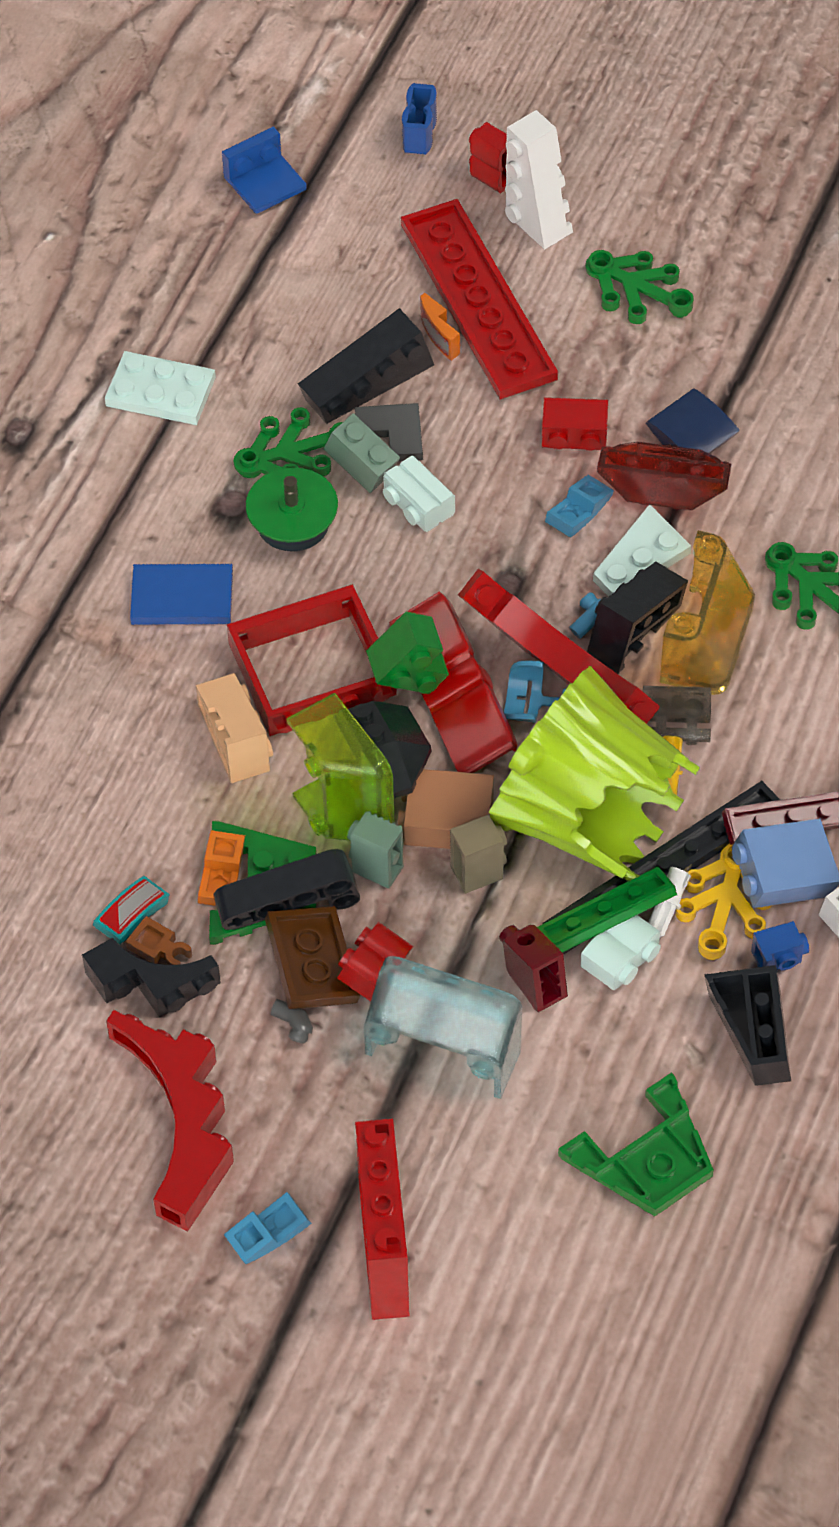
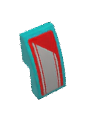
[93,876,170,944]

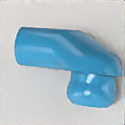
[569,593,601,639]

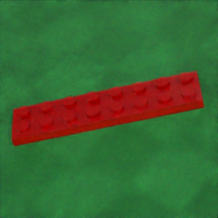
[401,199,558,399]

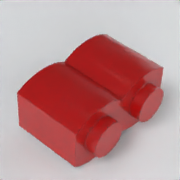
[469,122,507,194]
[337,922,414,1003]

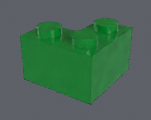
[366,611,449,694]

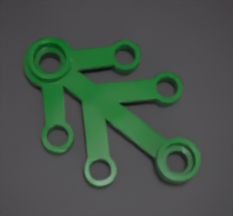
[585,250,694,325]
[233,407,343,478]
[765,542,839,630]

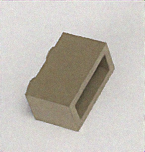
[450,814,507,894]

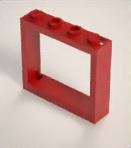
[227,584,397,736]
[355,1118,410,1320]

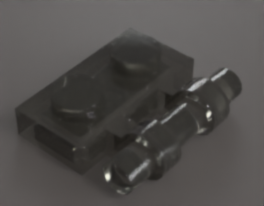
[643,686,711,745]

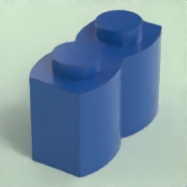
[402,83,437,155]

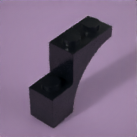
[82,938,221,1018]

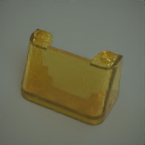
[660,530,755,695]

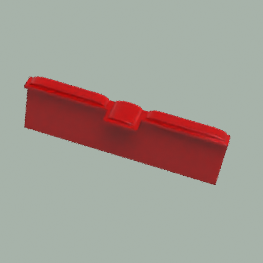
[389,591,518,773]

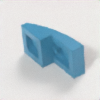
[545,475,614,538]
[224,1192,312,1264]

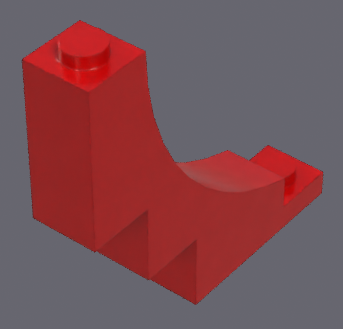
[458,568,660,724]

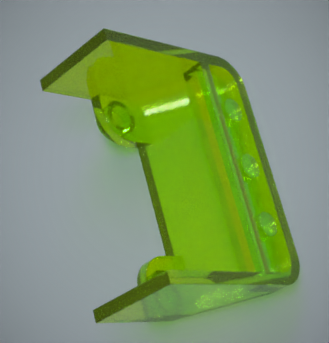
[287,693,394,841]

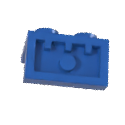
[222,126,307,214]

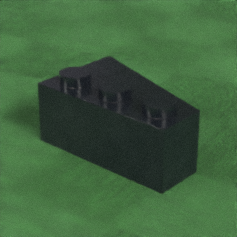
[587,561,688,674]
[704,965,791,1086]

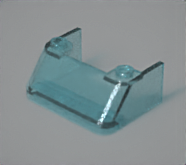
[364,956,522,1099]

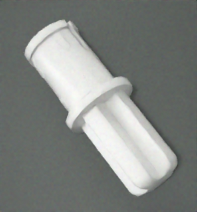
[648,867,691,938]

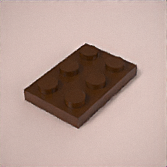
[265,906,360,1009]

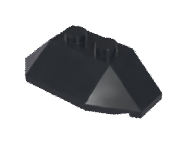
[334,701,432,803]

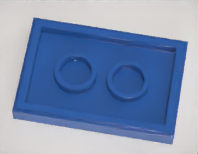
[130,564,233,625]

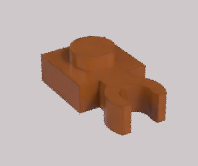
[125,916,192,965]

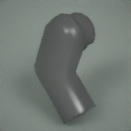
[271,999,313,1044]

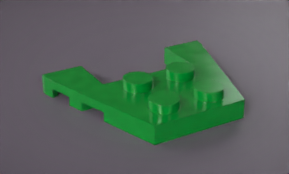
[209,821,317,945]
[558,1072,714,1217]

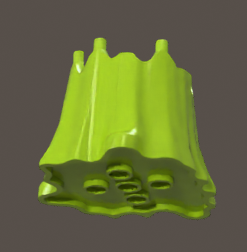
[489,666,700,881]

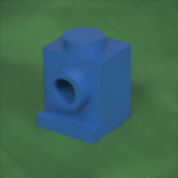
[751,921,810,970]

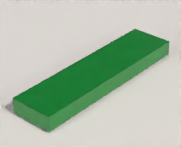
[537,867,677,953]

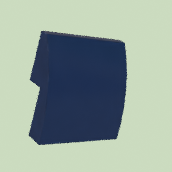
[645,388,740,469]

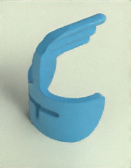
[504,661,566,723]

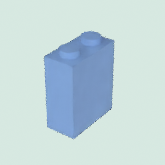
[732,819,839,908]

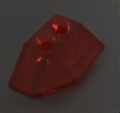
[597,441,732,510]

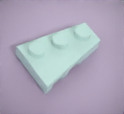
[593,504,691,597]

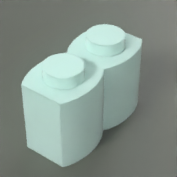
[581,915,661,990]

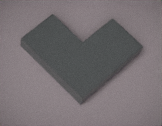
[355,403,423,462]

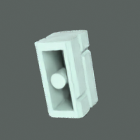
[383,456,455,532]

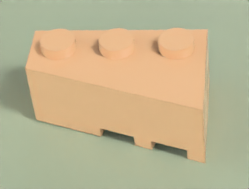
[196,673,273,783]

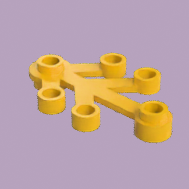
[675,843,772,960]

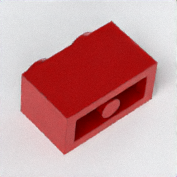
[542,397,608,451]

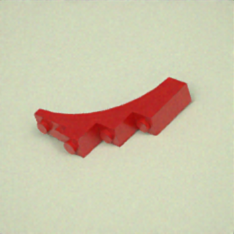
[106,1010,234,1232]

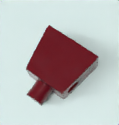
[499,925,568,1013]

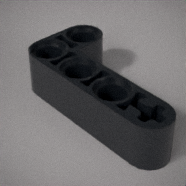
[213,849,360,930]

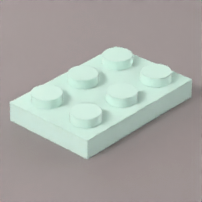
[105,351,216,425]

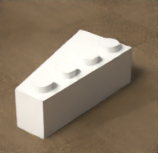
[505,110,573,250]

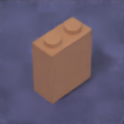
[398,769,494,849]

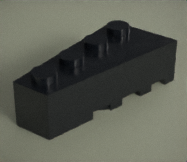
[298,308,434,424]

